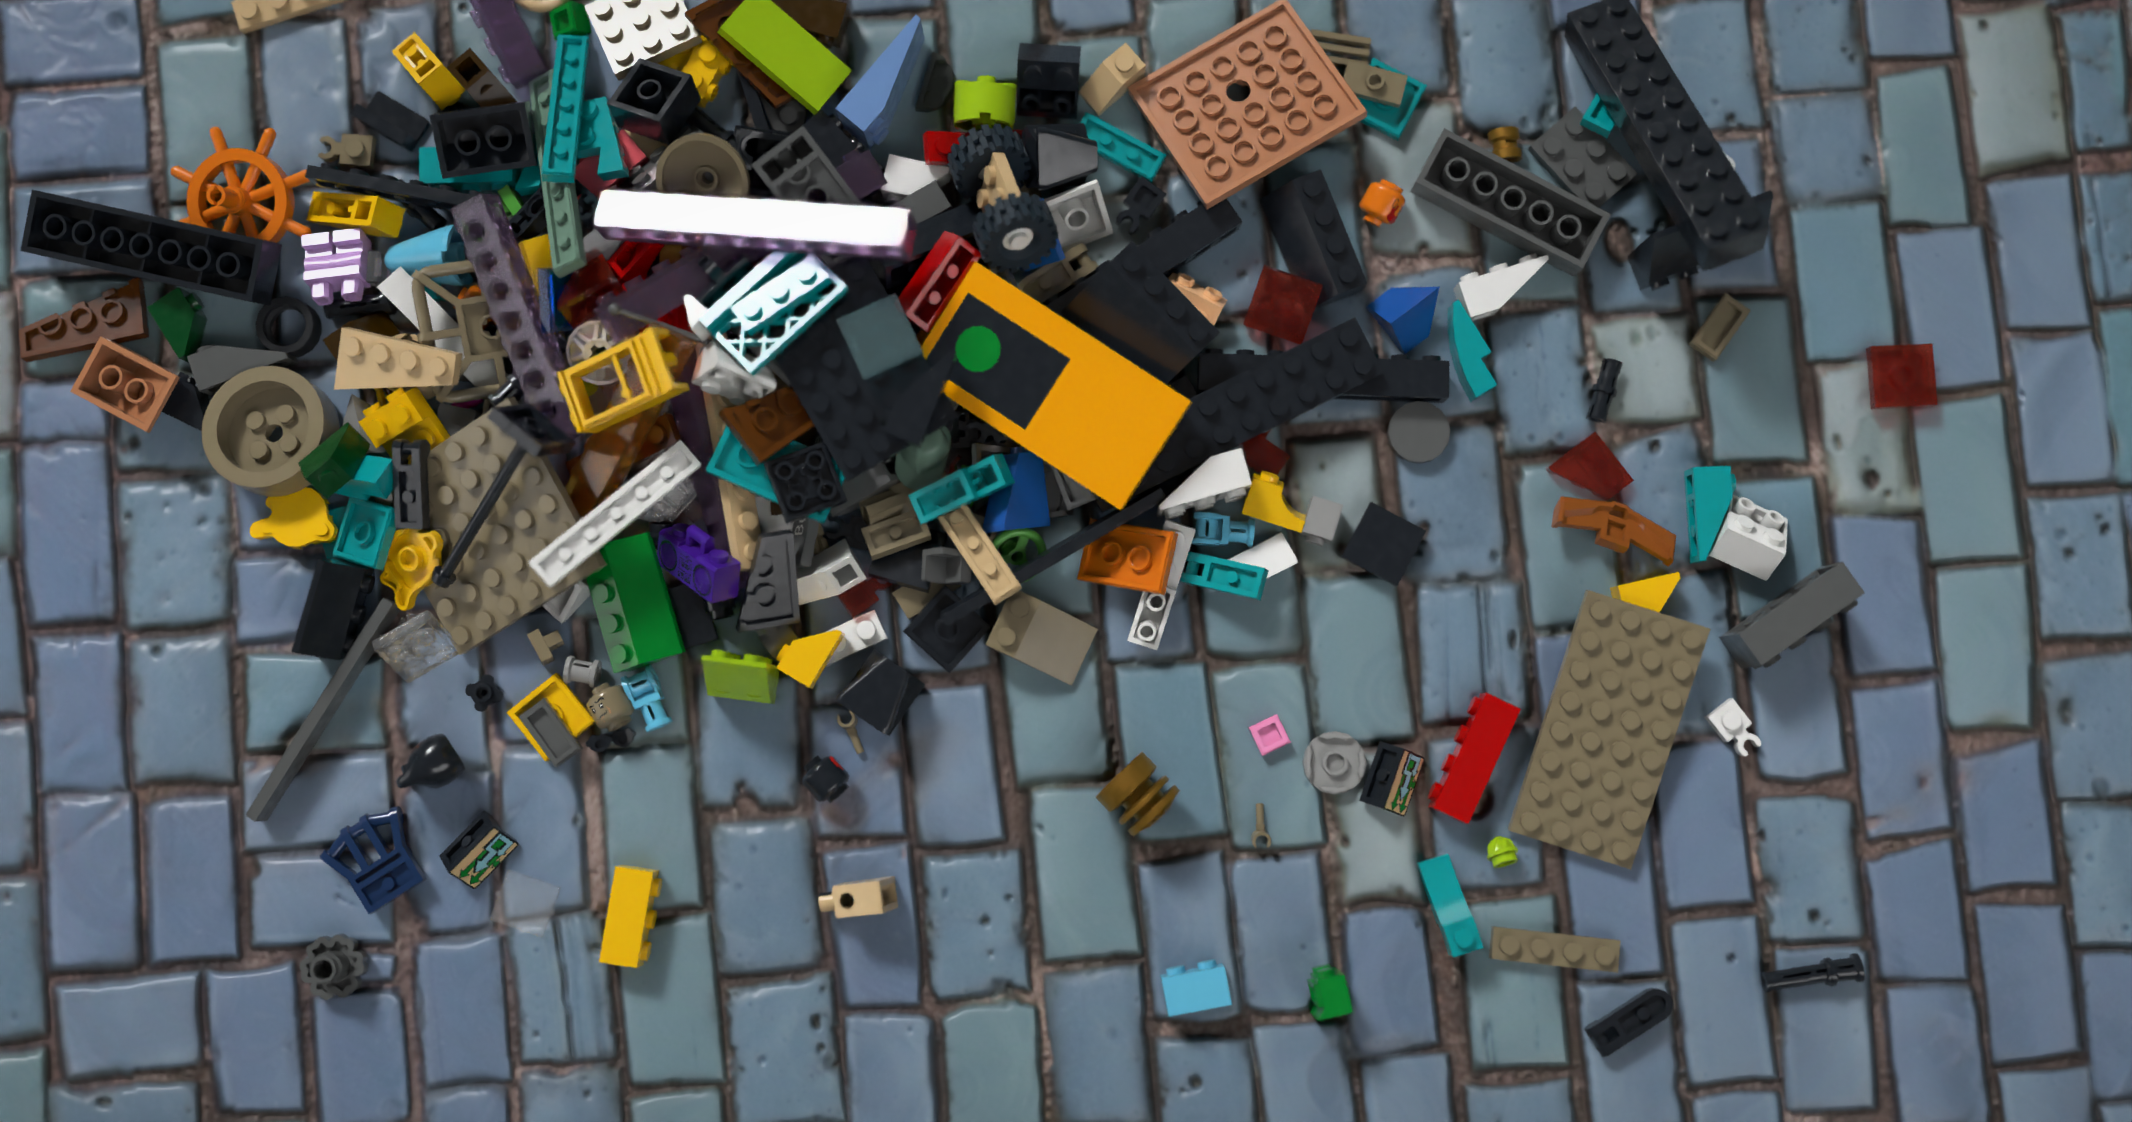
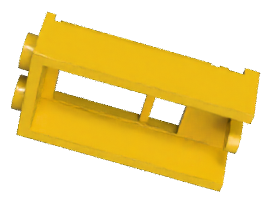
[557,327,690,433]

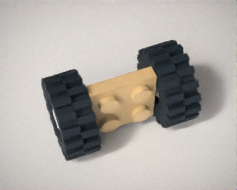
[947,124,1059,273]

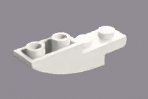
[1127,519,1196,650]

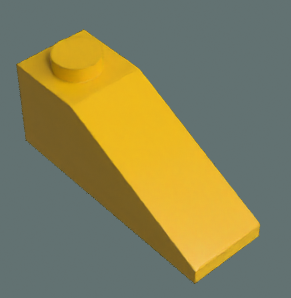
[391,32,466,110]
[306,191,405,238]

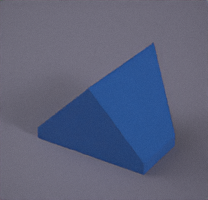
[1366,287,1440,354]

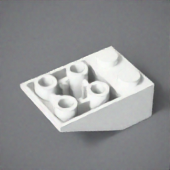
[1156,448,1252,520]

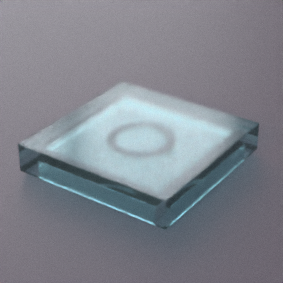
[837,293,923,380]

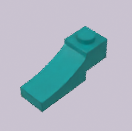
[908,454,1015,524]
[1417,853,1484,958]

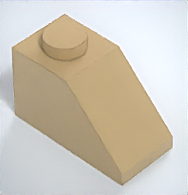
[1079,43,1146,116]

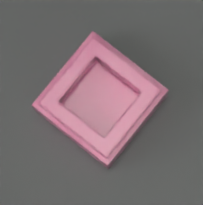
[1248,714,1291,756]

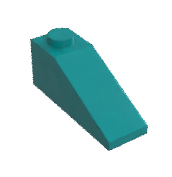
[1684,466,1736,564]

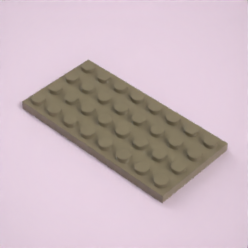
[1508,590,1710,870]

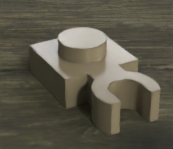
[318,134,377,169]

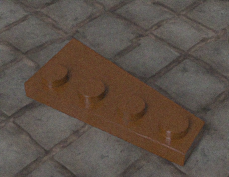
[684,0,795,109]
[19,277,149,362]

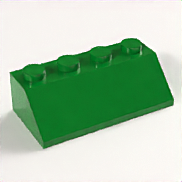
[586,532,686,673]

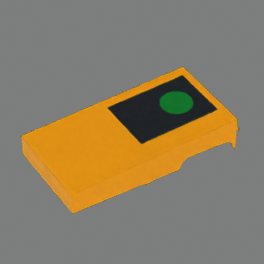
[914,261,1193,510]

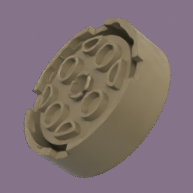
[202,366,340,497]

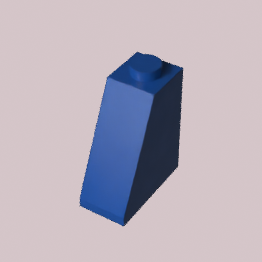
[983,447,1051,533]

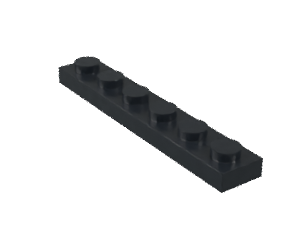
[305,163,497,218]

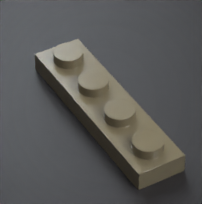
[1489,926,1621,973]

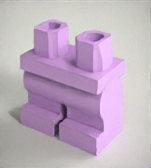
[301,228,372,306]

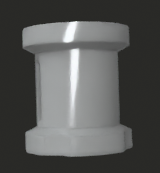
[563,655,602,688]

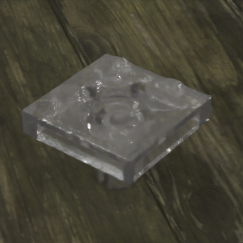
[372,610,459,683]

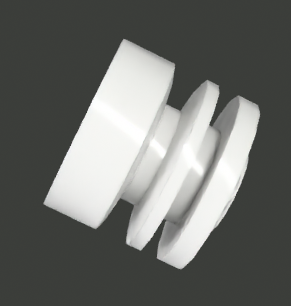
[566,310,639,385]

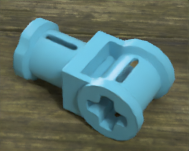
[1191,512,1255,547]
[621,665,673,733]

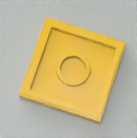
[506,673,595,761]

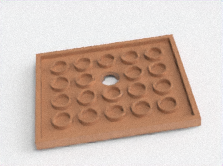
[1127,0,1367,209]

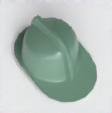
[895,426,951,490]

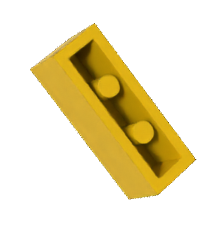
[599,865,662,968]

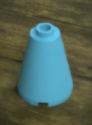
[384,224,473,287]

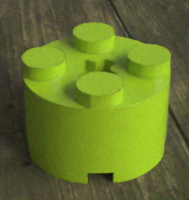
[953,75,1016,132]

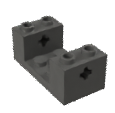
[752,126,882,268]

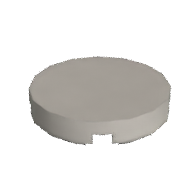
[1302,731,1367,795]

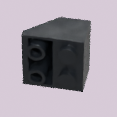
[1016,43,1081,119]

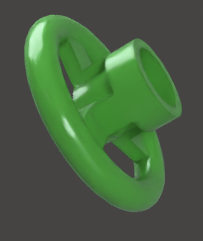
[992,528,1047,583]

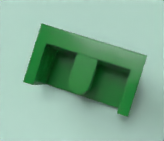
[1307,964,1353,1021]

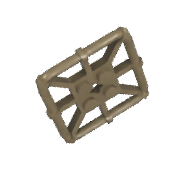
[411,253,570,403]

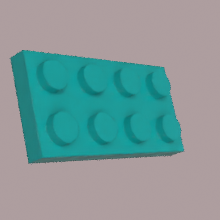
[706,426,845,525]

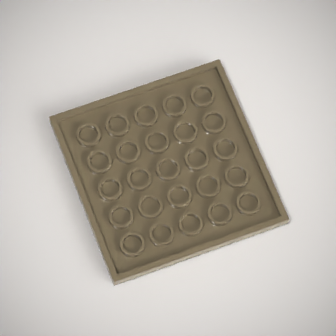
[372,397,607,655]

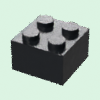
[607,58,701,145]

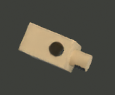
[819,876,898,918]

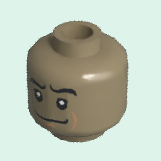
[587,683,634,732]

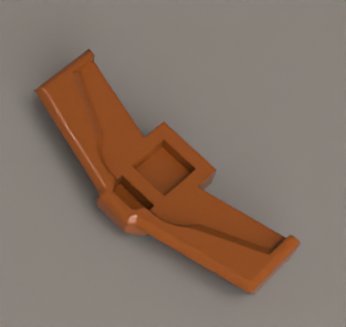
[1551,496,1676,567]

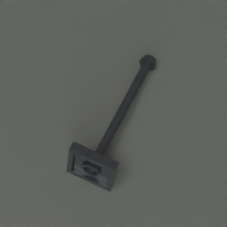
[431,403,576,588]

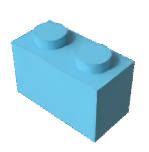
[1160,959,1232,1017]

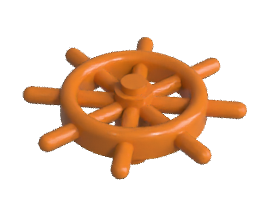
[170,126,312,243]

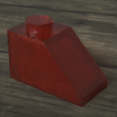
[557,254,628,329]

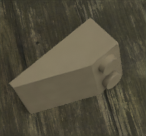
[985,590,1098,686]

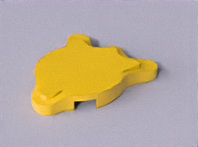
[250,487,338,549]
[380,529,443,611]

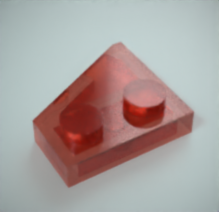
[1546,432,1634,500]

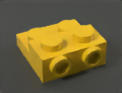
[657,35,732,109]
[358,387,451,464]

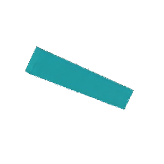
[541,35,590,183]

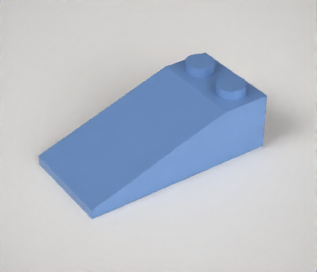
[835,15,925,150]

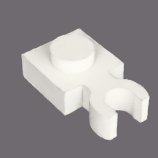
[1705,698,1762,757]

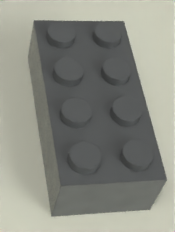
[1719,562,1865,669]

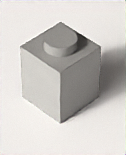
[1299,496,1343,547]

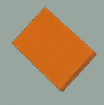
[1077,519,1178,595]

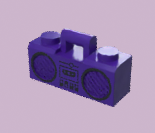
[657,523,741,603]

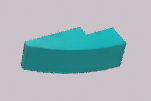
[1447,299,1497,403]
[335,455,394,501]

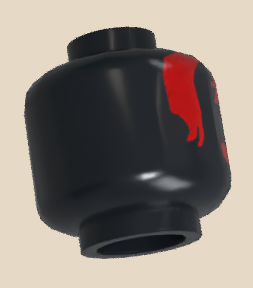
[802,756,849,803]

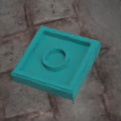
[1357,58,1427,141]
[332,497,396,571]

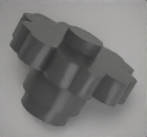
[300,933,369,1000]

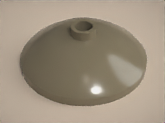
[656,133,750,229]

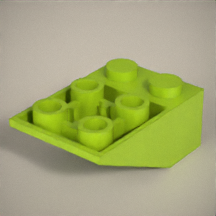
[701,650,780,704]

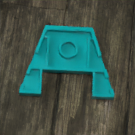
[515,96,629,196]

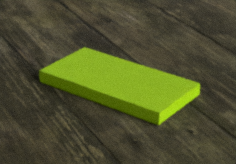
[717,0,852,115]

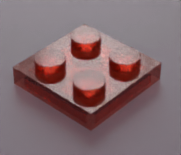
[1243,265,1323,344]
[1866,343,1938,410]

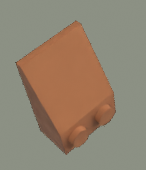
[70,336,180,433]

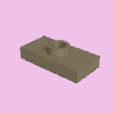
[1343,60,1408,108]

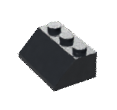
[429,100,538,179]
[291,557,375,660]

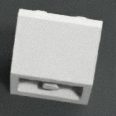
[691,340,776,406]
[1709,495,1788,581]

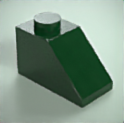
[147,287,207,363]
[298,422,370,499]

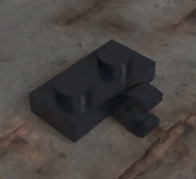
[695,254,755,310]

